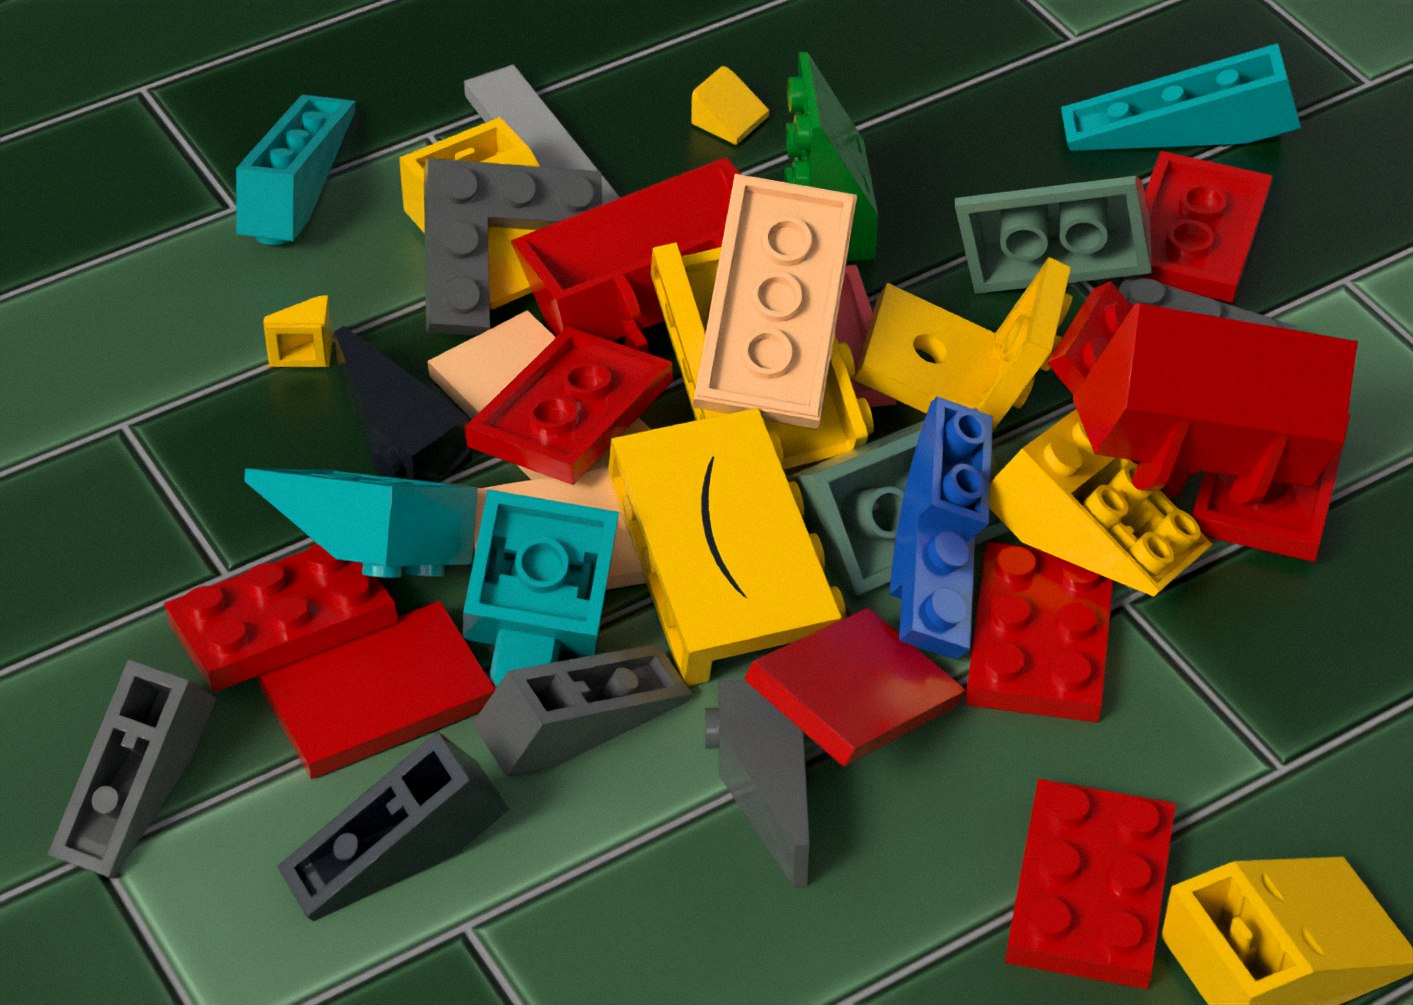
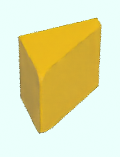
[692,66,769,145]
[263,295,333,367]

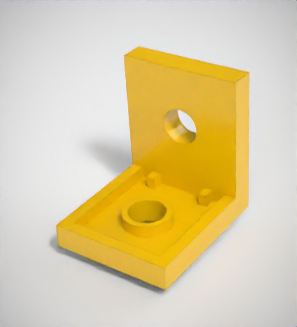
[853,257,1072,432]

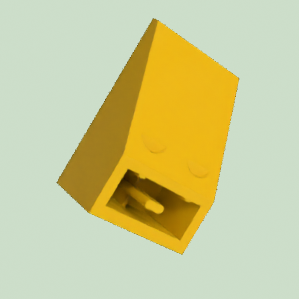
[399,117,540,310]
[989,409,1213,597]
[1161,857,1413,1005]

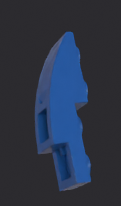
[890,396,993,660]

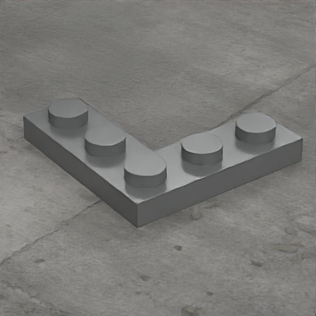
[424,158,603,336]

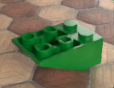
[784,52,878,261]

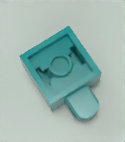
[463,489,619,689]

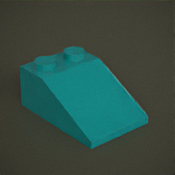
[244,468,478,578]

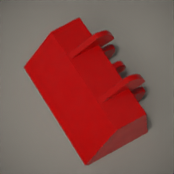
[511,157,742,353]
[1072,303,1358,506]

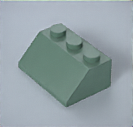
[955,176,1152,294]
[786,408,1010,596]

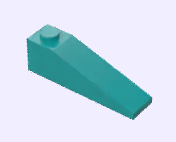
[1061,43,1301,151]
[236,95,355,245]

